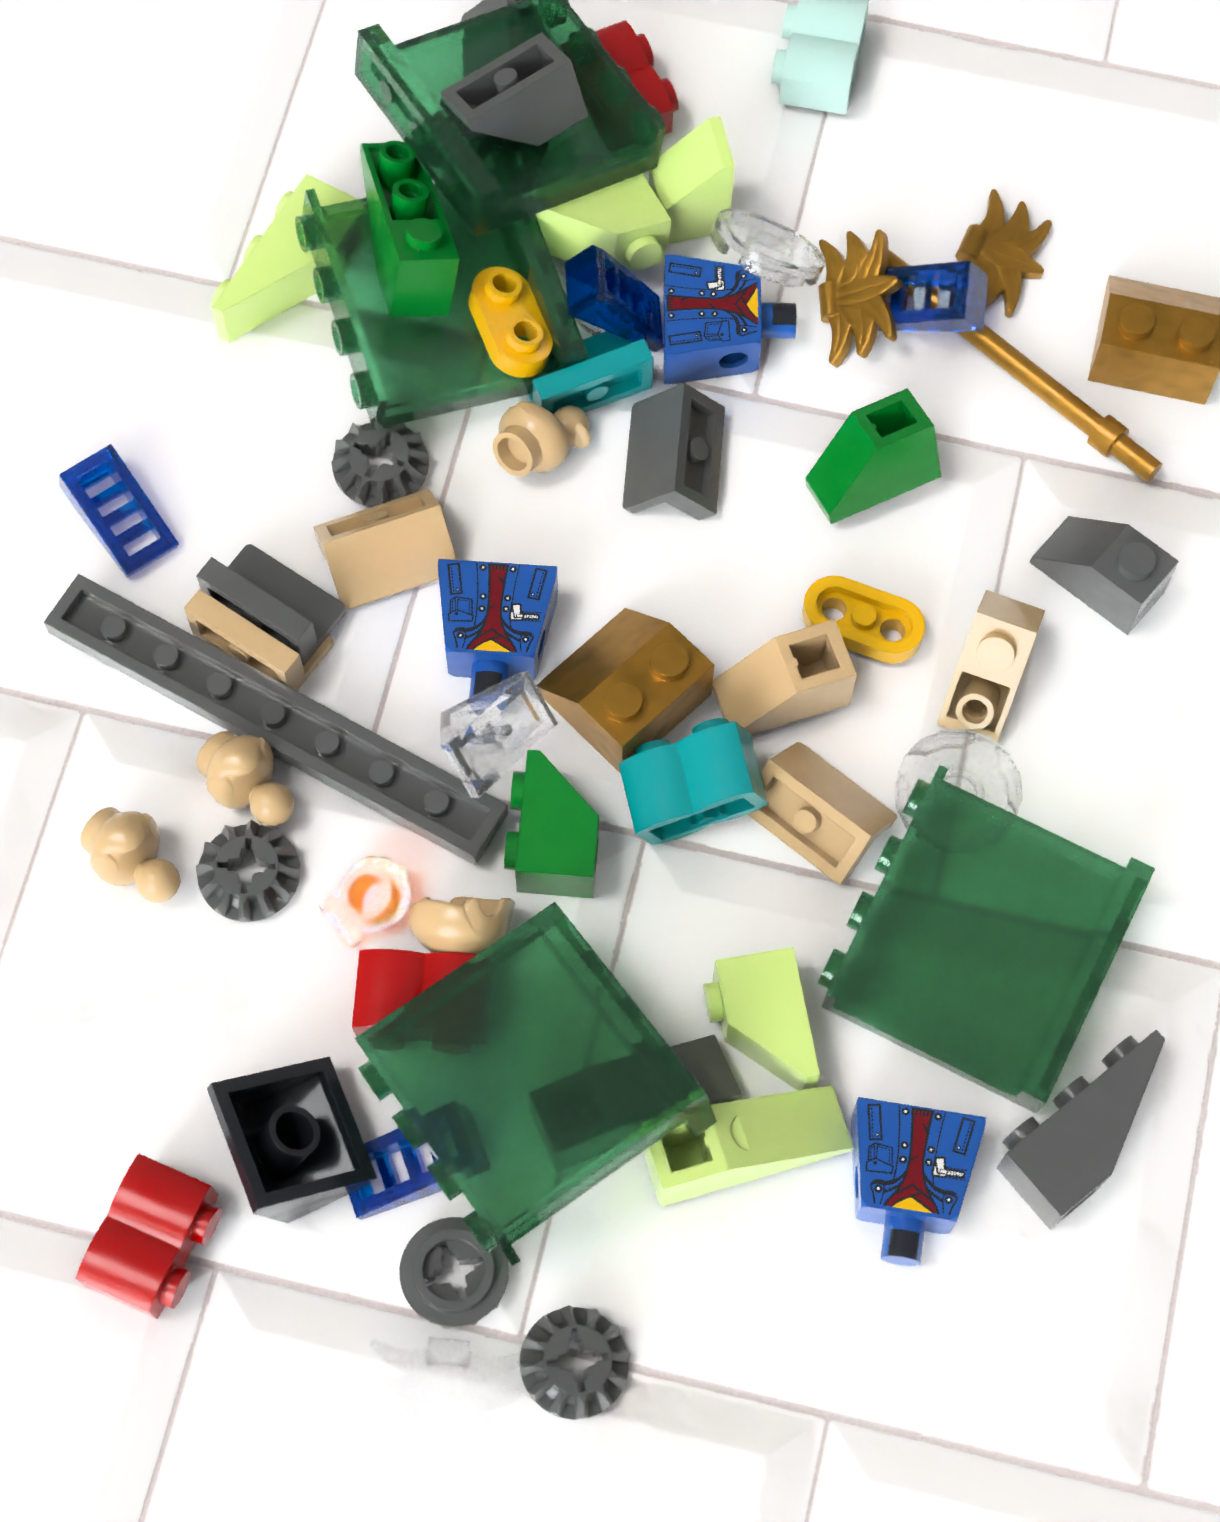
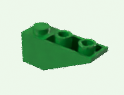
[360,141,460,317]

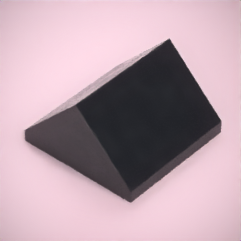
[206,1056,377,1223]

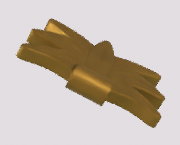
[945,189,1052,318]
[818,229,903,368]

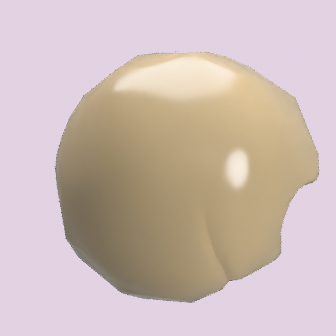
[408,897,515,956]

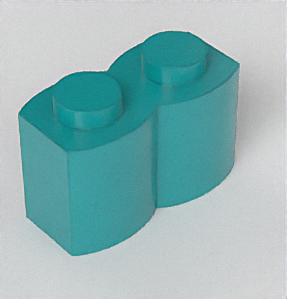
[618,718,769,845]

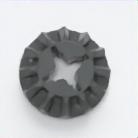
[331,415,429,507]
[195,819,300,922]
[399,1217,509,1329]
[519,1305,631,1420]

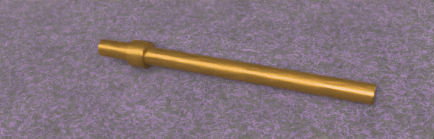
[885,250,1163,483]

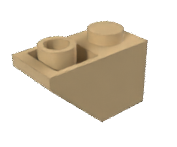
[937,590,1045,746]
[712,619,857,735]

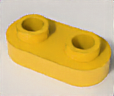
[468,267,553,378]
[802,575,925,664]

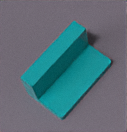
[518,326,654,414]

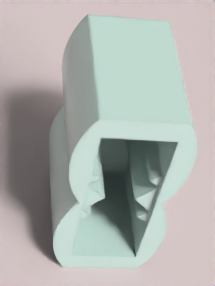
[771,0,869,115]

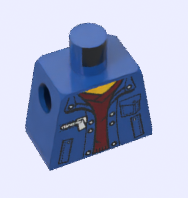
[664,255,797,384]
[438,559,558,709]
[851,1097,986,1266]

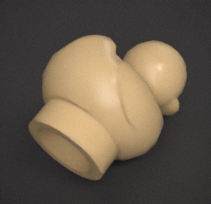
[492,401,591,476]
[196,731,295,826]
[80,807,181,903]

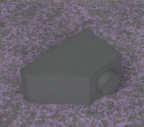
[440,32,588,146]
[1029,516,1179,636]

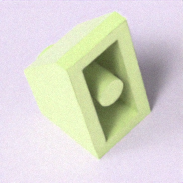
[649,116,735,244]
[528,172,672,276]
[703,947,820,1091]

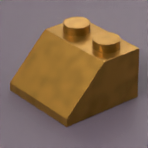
[1088,275,1220,405]
[535,608,715,774]

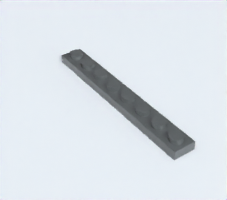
[43,573,509,866]

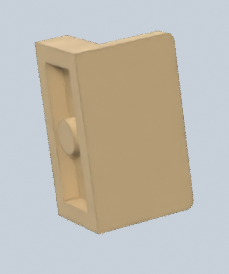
[313,489,457,610]
[184,589,334,691]
[747,742,898,885]

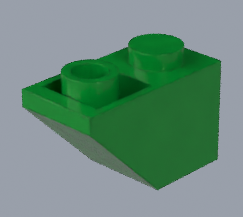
[805,388,942,524]
[504,749,599,898]

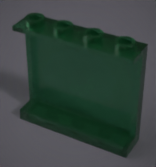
[354,0,666,237]
[295,149,588,430]
[817,765,1156,1114]
[354,902,717,1267]

